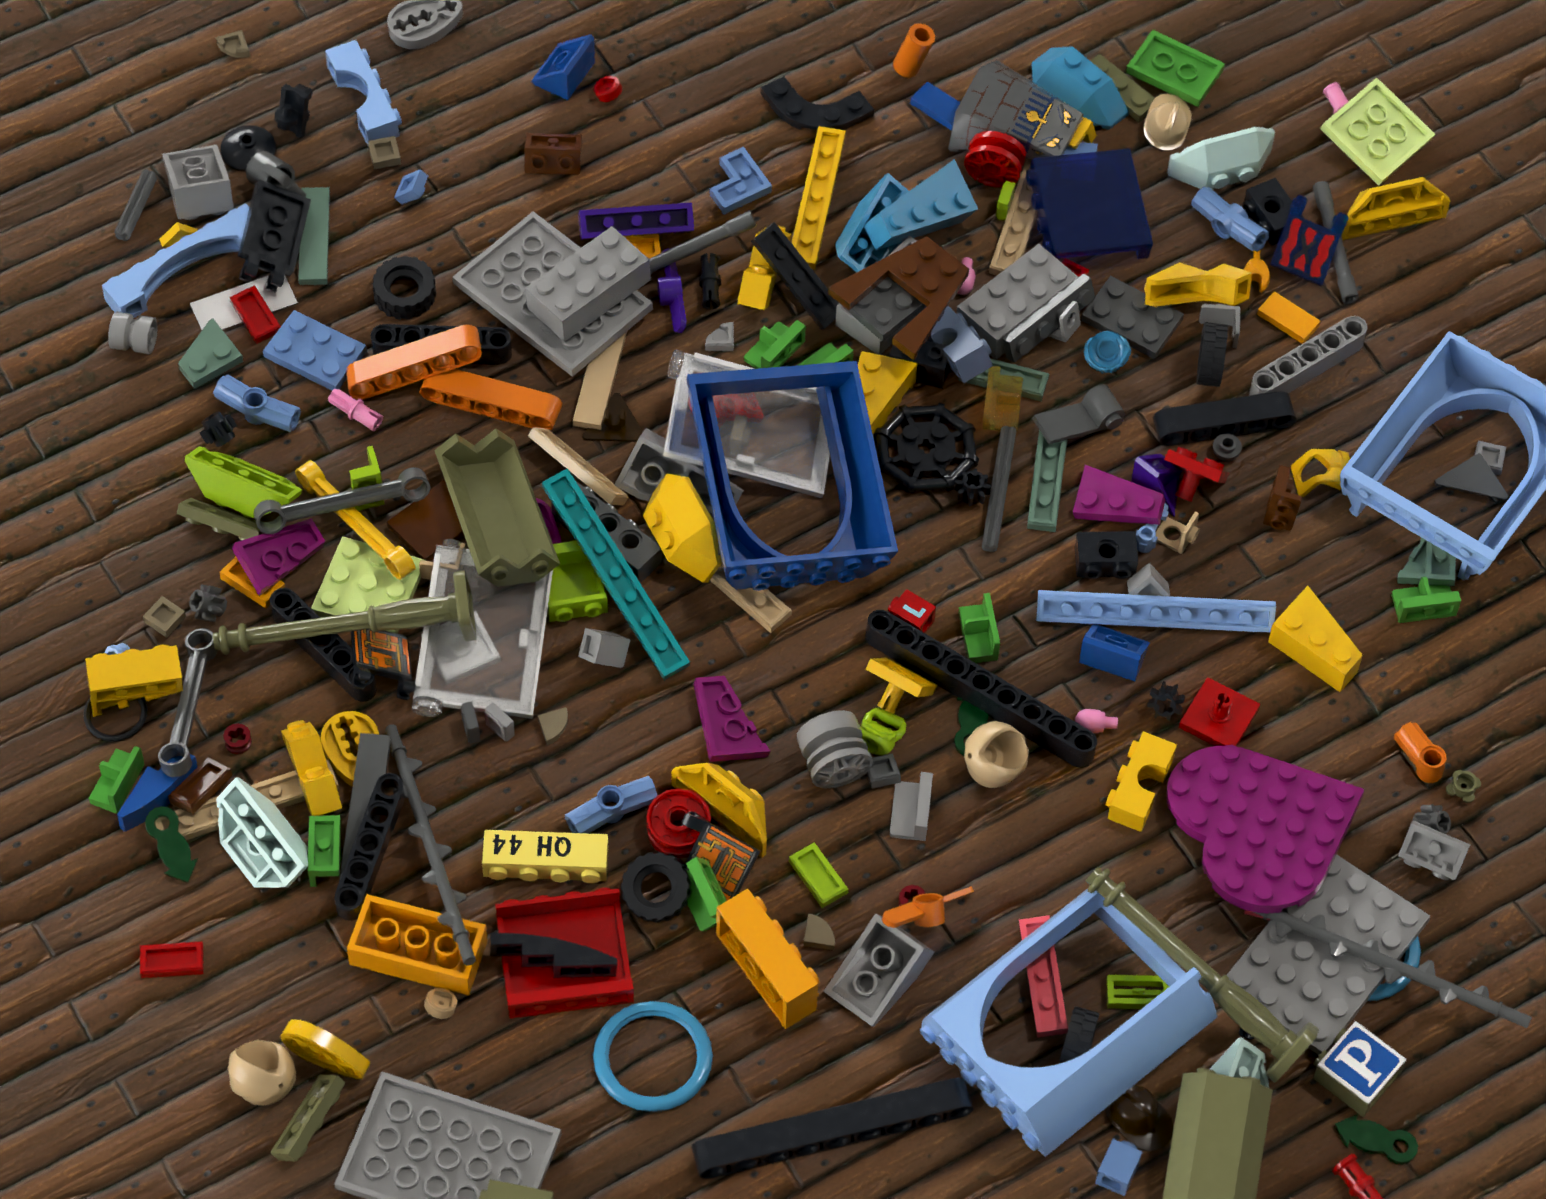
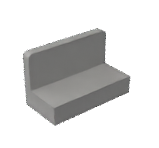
[890,772,933,841]

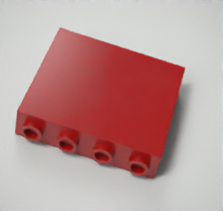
[495,887,634,1019]

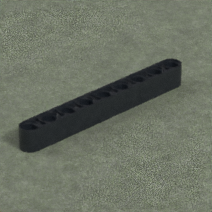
[865,610,1097,768]
[691,1078,974,1179]

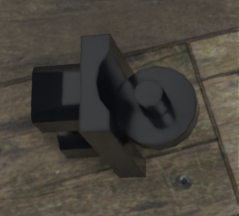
[274,84,312,138]

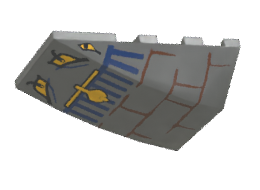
[948,60,1084,161]

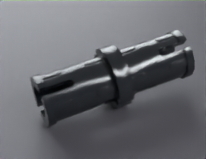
[699,253,721,310]

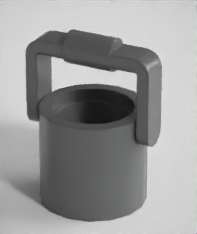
[246,151,306,197]

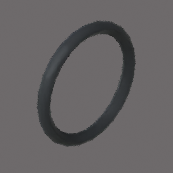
[84,697,147,742]

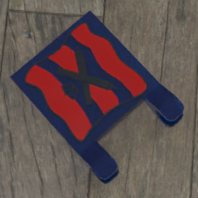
[1270,195,1349,286]

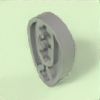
[387,0,463,49]

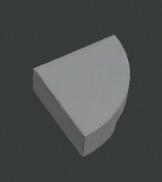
[705,322,734,351]

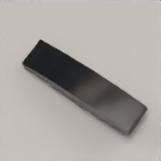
[489,933,617,978]

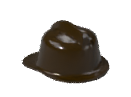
[1105,1085,1174,1151]

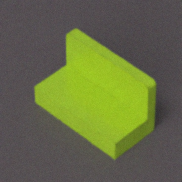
[349,446,385,511]

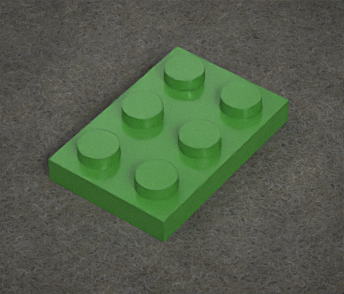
[1126,30,1225,107]

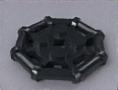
[874,403,979,493]

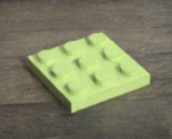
[1320,77,1435,186]
[311,536,426,634]

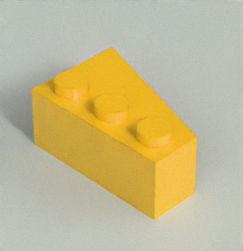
[858,351,918,438]
[1268,585,1363,692]
[85,645,183,717]

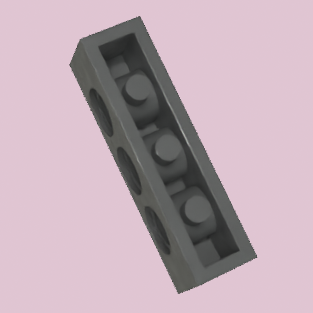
[551,480,662,583]

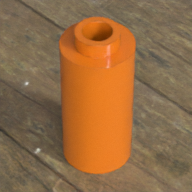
[893,23,935,78]

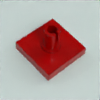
[1179,677,1261,747]

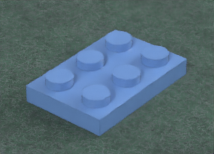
[263,310,367,391]

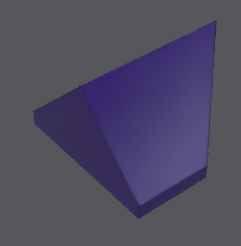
[1131,454,1182,517]

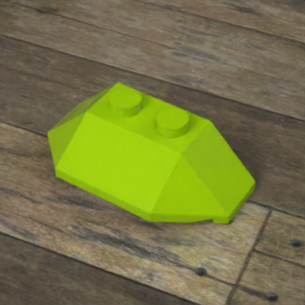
[185,446,302,518]

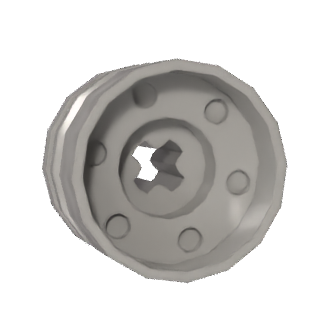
[796,710,873,789]

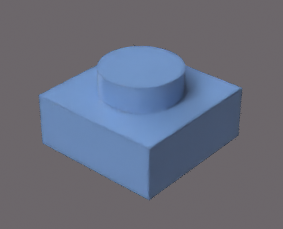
[394,169,428,204]

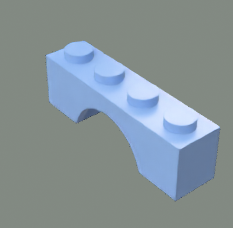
[325,40,402,145]

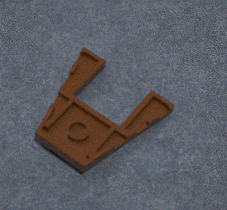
[828,236,969,360]

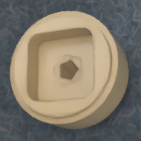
[424,988,457,1019]

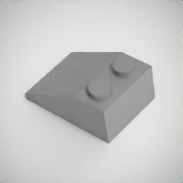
[162,145,234,220]
[823,913,935,1027]

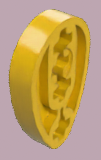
[321,711,379,787]
[281,1020,370,1079]

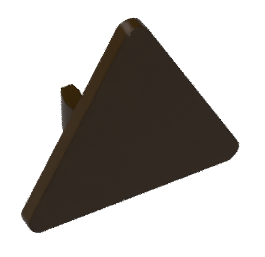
[583,393,643,442]

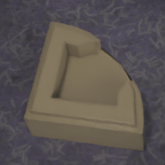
[216,30,250,58]
[538,707,568,745]
[804,913,835,950]

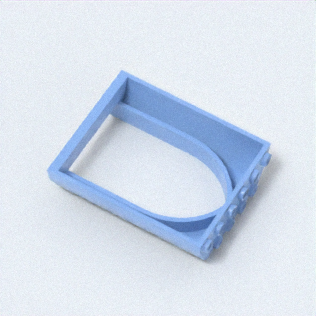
[1340,331,1546,580]
[920,889,1217,1157]

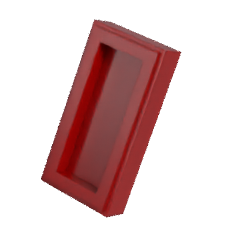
[229,285,281,344]
[140,941,204,978]

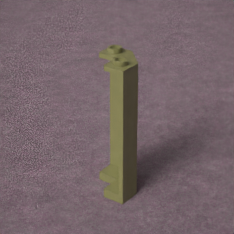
[434,428,560,587]
[1162,1068,1273,1199]

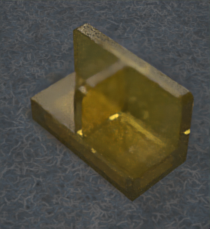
[983,366,1023,432]

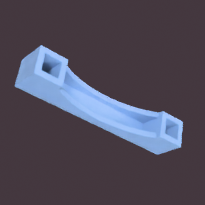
[102,203,249,318]

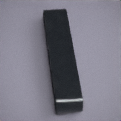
[370,324,512,365]
[1153,391,1296,446]
[270,588,377,702]
[334,773,405,921]

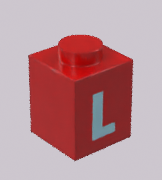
[888,589,936,633]

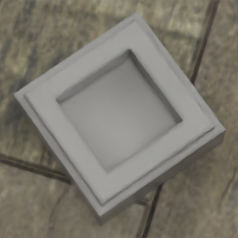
[1474,441,1506,476]
[485,702,515,742]

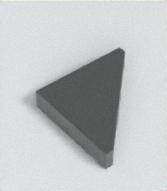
[1434,452,1509,501]

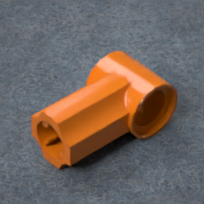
[1394,722,1447,783]

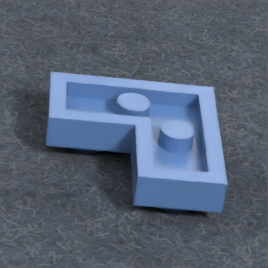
[710,147,772,214]

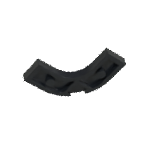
[761,76,874,130]

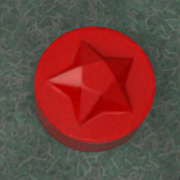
[593,76,623,102]

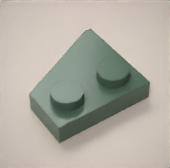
[178,318,243,389]
[1397,537,1456,586]

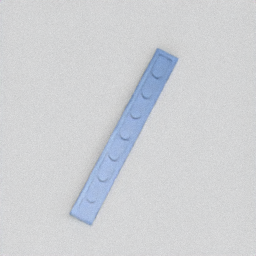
[1036,590,1276,633]

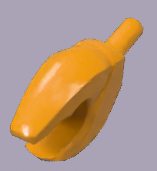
[1243,250,1270,293]

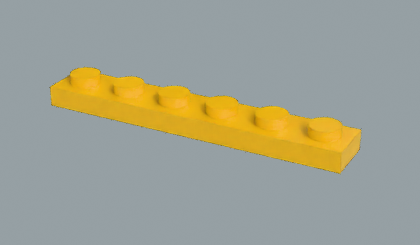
[792,126,846,270]

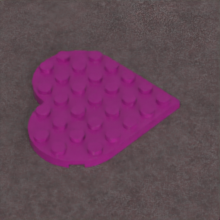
[1166,745,1364,913]

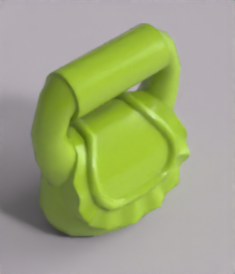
[860,707,906,756]

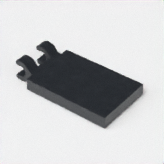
[238,179,311,293]

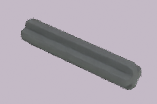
[114,169,157,241]

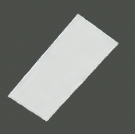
[190,275,298,330]

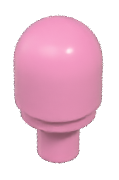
[957,257,976,295]
[1075,709,1118,734]

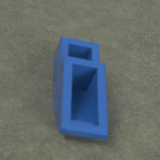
[117,754,198,831]

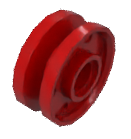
[964,131,1026,187]
[646,788,711,858]

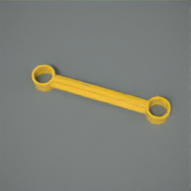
[295,460,416,580]

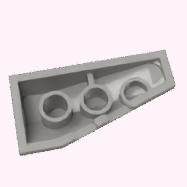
[614,428,744,513]

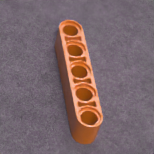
[346,325,482,400]
[419,369,562,431]

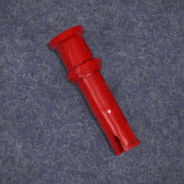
[1332,1154,1384,1199]

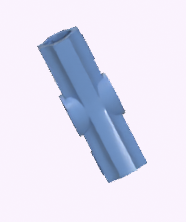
[1191,186,1269,252]
[213,375,301,432]
[565,776,658,834]

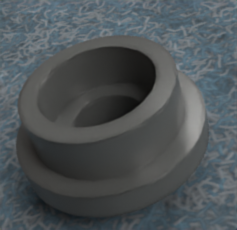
[1213,434,1242,462]

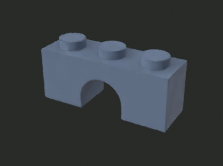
[927,306,993,383]

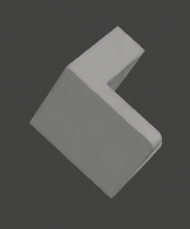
[1127,563,1170,596]
[578,628,630,668]

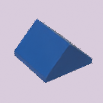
[531,34,595,100]
[1079,624,1150,681]

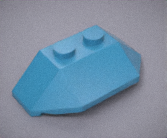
[1031,46,1129,130]
[835,173,909,273]

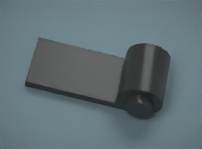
[1032,384,1125,444]

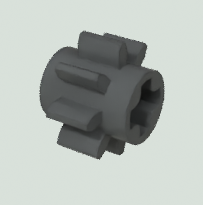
[189,584,227,622]
[1412,804,1451,834]

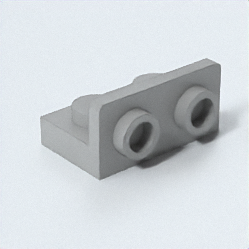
[1398,821,1470,880]

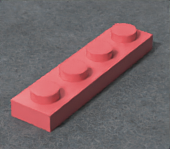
[1019,915,1068,1038]

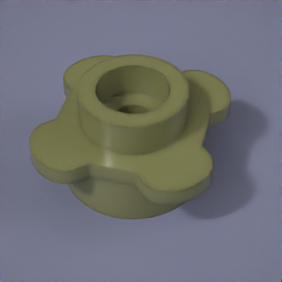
[1446,770,1481,803]

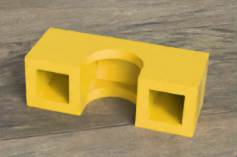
[1105,731,1177,832]

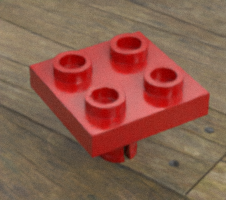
[1164,446,1229,502]

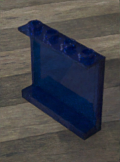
[1026,148,1153,259]

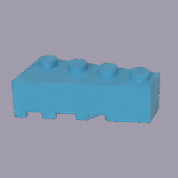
[864,159,978,250]

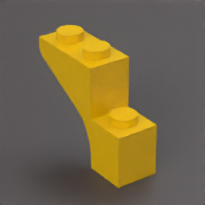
[737,225,792,310]
[1144,262,1252,307]
[281,720,343,816]

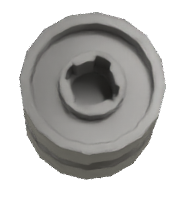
[108,312,157,354]

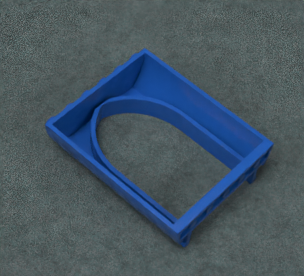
[686,361,898,591]

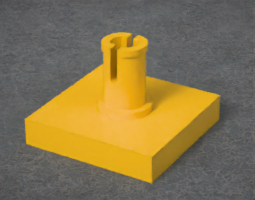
[865,657,937,714]

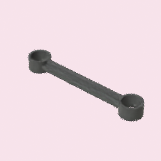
[254,467,430,534]
[158,628,218,777]

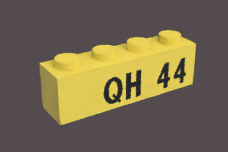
[482,830,609,884]

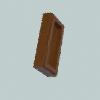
[168,757,233,815]

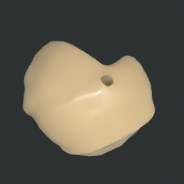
[964,721,1029,788]
[228,1040,296,1106]

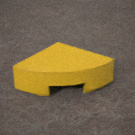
[159,222,198,248]

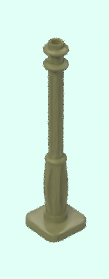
[213,570,477,655]
[1085,867,1319,1083]

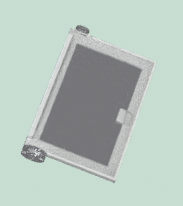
[663,349,830,498]
[412,539,553,719]

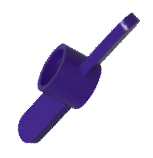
[657,248,686,333]

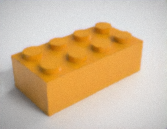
[716,889,820,1029]
[347,894,488,996]

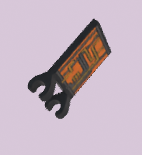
[351,629,416,701]
[668,811,761,900]

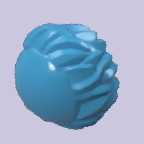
[1084,331,1131,374]

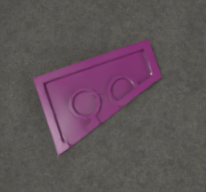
[1073,465,1165,525]
[232,518,325,596]
[693,676,770,762]

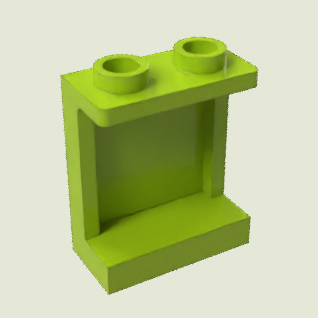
[547,540,608,622]

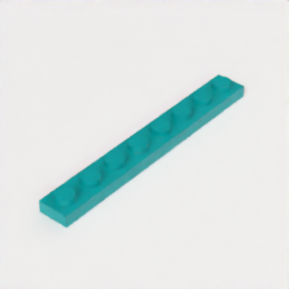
[542,468,690,680]

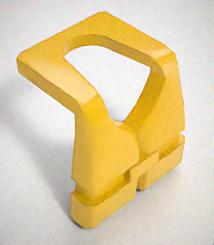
[1291,449,1350,497]

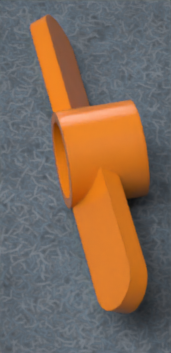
[882,886,974,928]

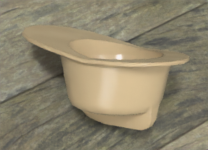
[1144,94,1192,151]

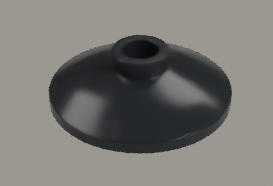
[220,125,276,172]

